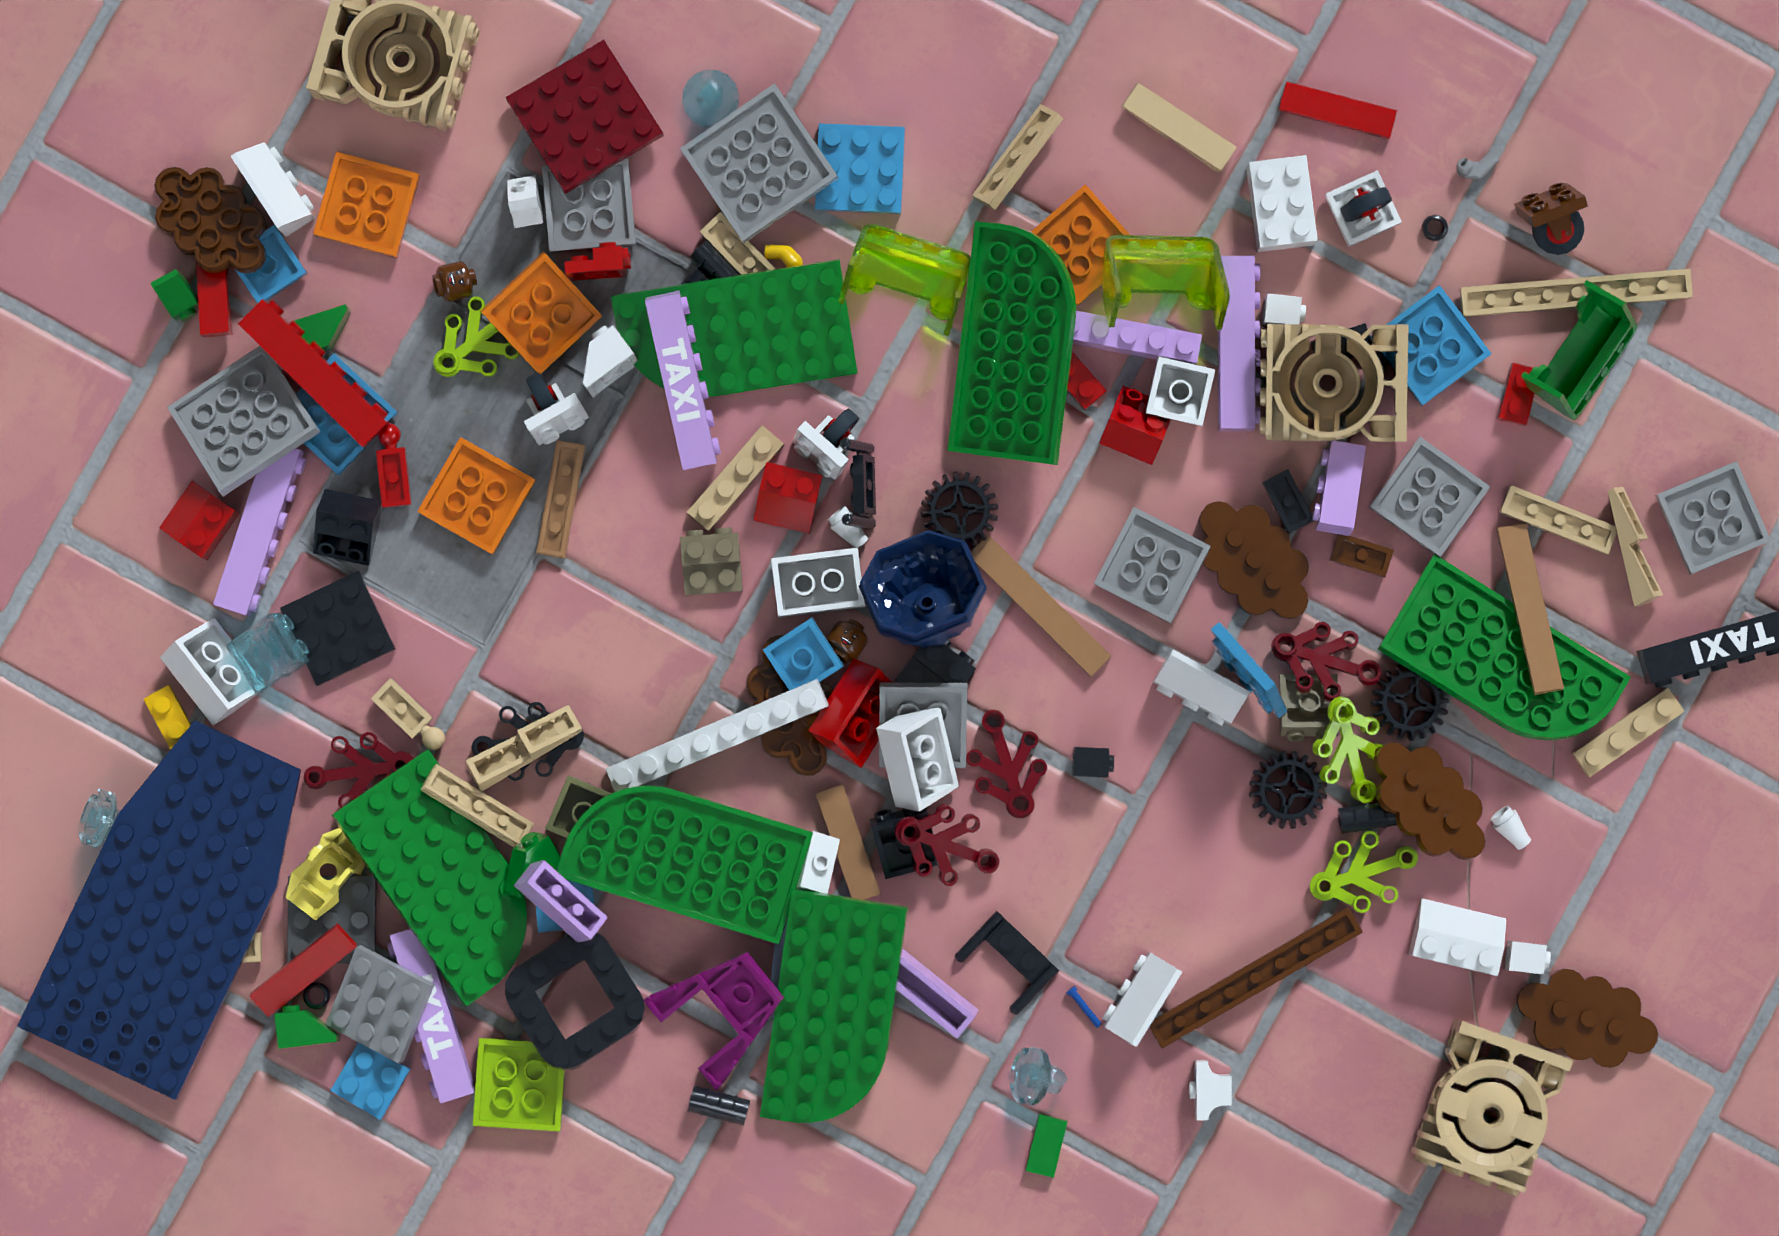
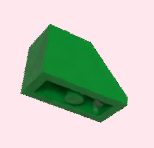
[150,269,199,321]
[294,304,351,357]
[504,832,561,897]
[274,1005,340,1049]

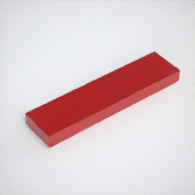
[1278,81,1397,139]
[249,923,357,1017]

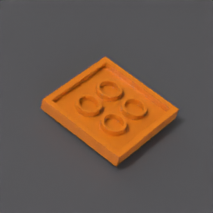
[313,151,420,258]
[1031,184,1142,306]
[480,252,602,374]
[417,437,536,555]

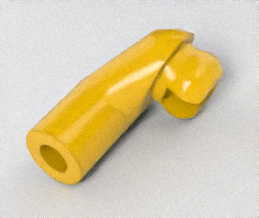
[765,245,803,267]

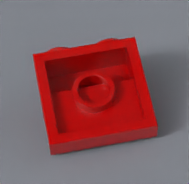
[564,242,631,281]

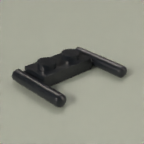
[840,438,876,529]
[955,911,1060,1015]

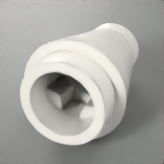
[827,506,869,548]
[1491,806,1531,850]

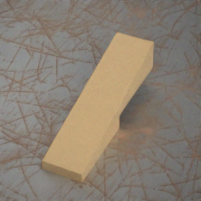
[1121,83,1237,172]
[1608,487,1663,607]
[466,705,582,791]

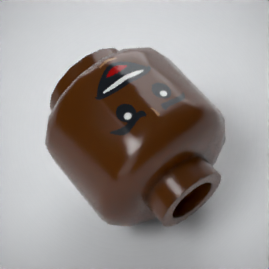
[432,261,477,302]
[826,619,868,664]

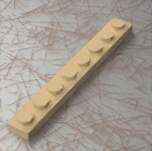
[1459,269,1693,317]

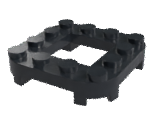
[505,933,645,1070]

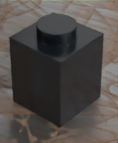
[1072,747,1114,778]

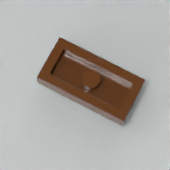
[1329,534,1394,578]

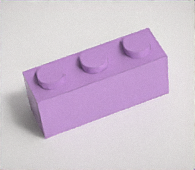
[1312,441,1366,536]
[514,860,608,942]

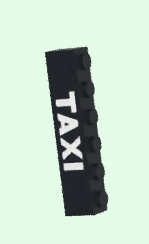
[1636,611,1779,688]

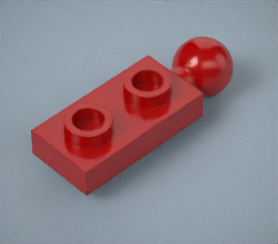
[376,423,412,508]

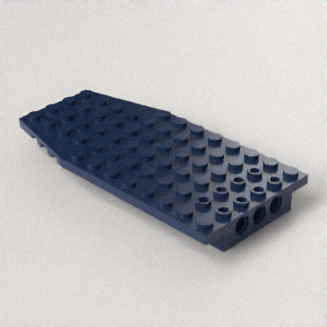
[17,721,302,1100]

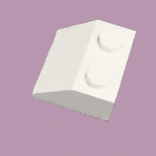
[1146,357,1215,426]

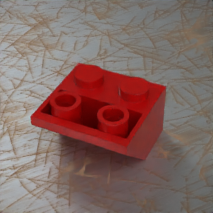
[1099,385,1171,465]

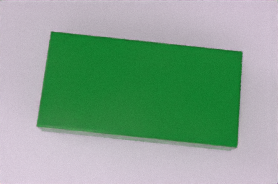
[1025,1114,1068,1178]

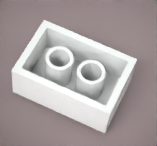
[1246,155,1318,252]
[771,548,865,618]

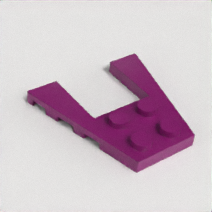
[643,952,784,1090]

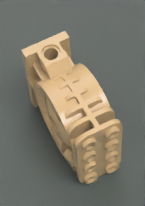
[306,0,480,132]
[1260,324,1408,442]
[1411,1019,1573,1197]

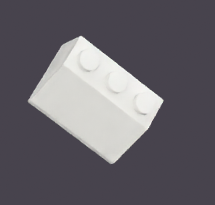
[231,142,315,237]
[583,325,638,397]
[160,618,267,725]
[1153,650,1250,726]
[876,708,959,812]
[1408,898,1506,976]
[1102,952,1182,1047]

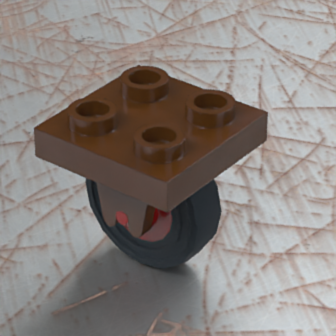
[1514,182,1588,255]

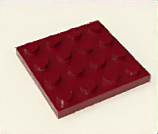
[505,40,664,194]

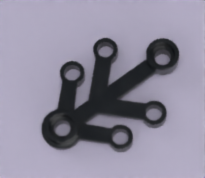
[472,702,584,781]

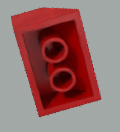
[808,659,893,768]

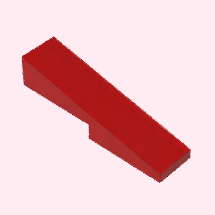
[196,261,233,338]

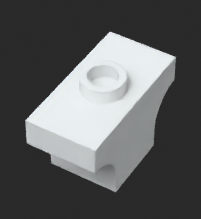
[507,175,543,228]
[797,831,840,894]
[1189,1060,1232,1120]

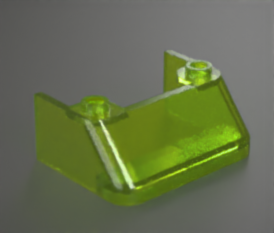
[838,224,971,336]
[1102,235,1230,330]

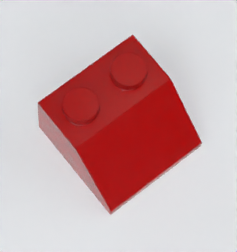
[753,462,823,534]
[159,481,240,560]

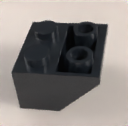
[313,489,382,566]

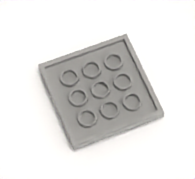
[680,83,839,243]
[167,346,320,496]

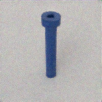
[1066,986,1102,1028]

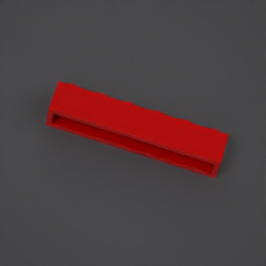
[238,299,389,447]

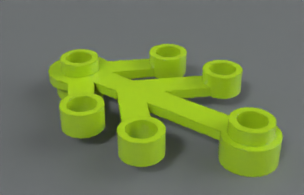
[433,296,520,377]
[1312,697,1384,803]
[1310,831,1418,913]

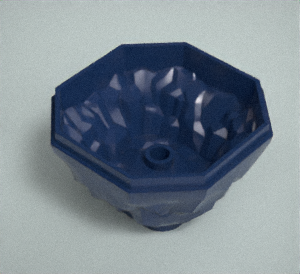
[858,530,987,648]

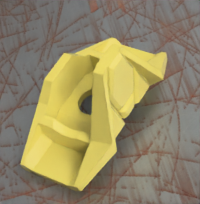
[286,828,365,921]

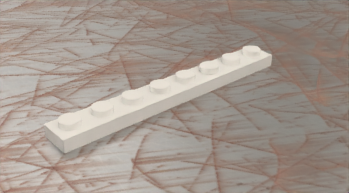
[605,679,829,792]

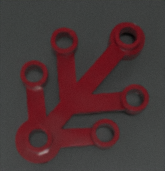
[1271,622,1381,702]
[966,710,1047,819]
[304,732,414,808]
[895,804,1000,886]

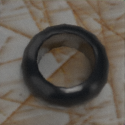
[1422,215,1448,241]
[303,982,330,1009]

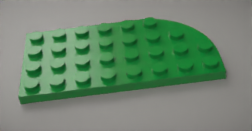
[947,221,1076,465]
[611,259,858,397]
[1377,554,1631,741]
[331,749,527,1007]
[556,785,813,944]
[760,888,908,1123]

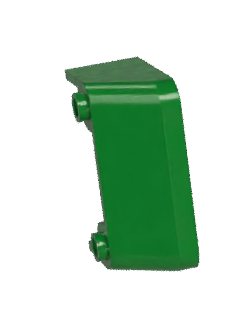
[1521,280,1637,420]

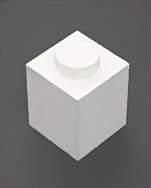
[1262,293,1306,326]
[1505,941,1551,974]

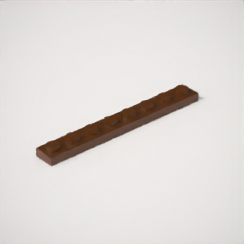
[1149,907,1363,1048]

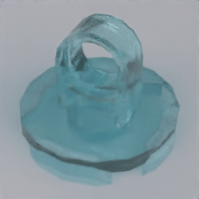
[682,70,739,128]
[79,789,121,847]
[1010,1047,1067,1106]

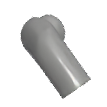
[1456,151,1499,179]

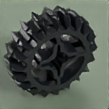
[921,472,998,547]
[1370,665,1449,741]
[1249,751,1327,829]

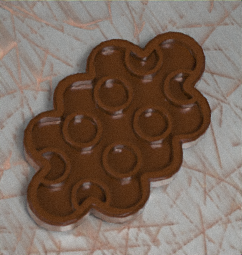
[155,167,267,274]
[1199,501,1309,619]
[745,635,833,776]
[1374,742,1485,860]
[1517,969,1658,1068]

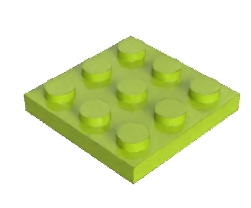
[473,1038,565,1131]

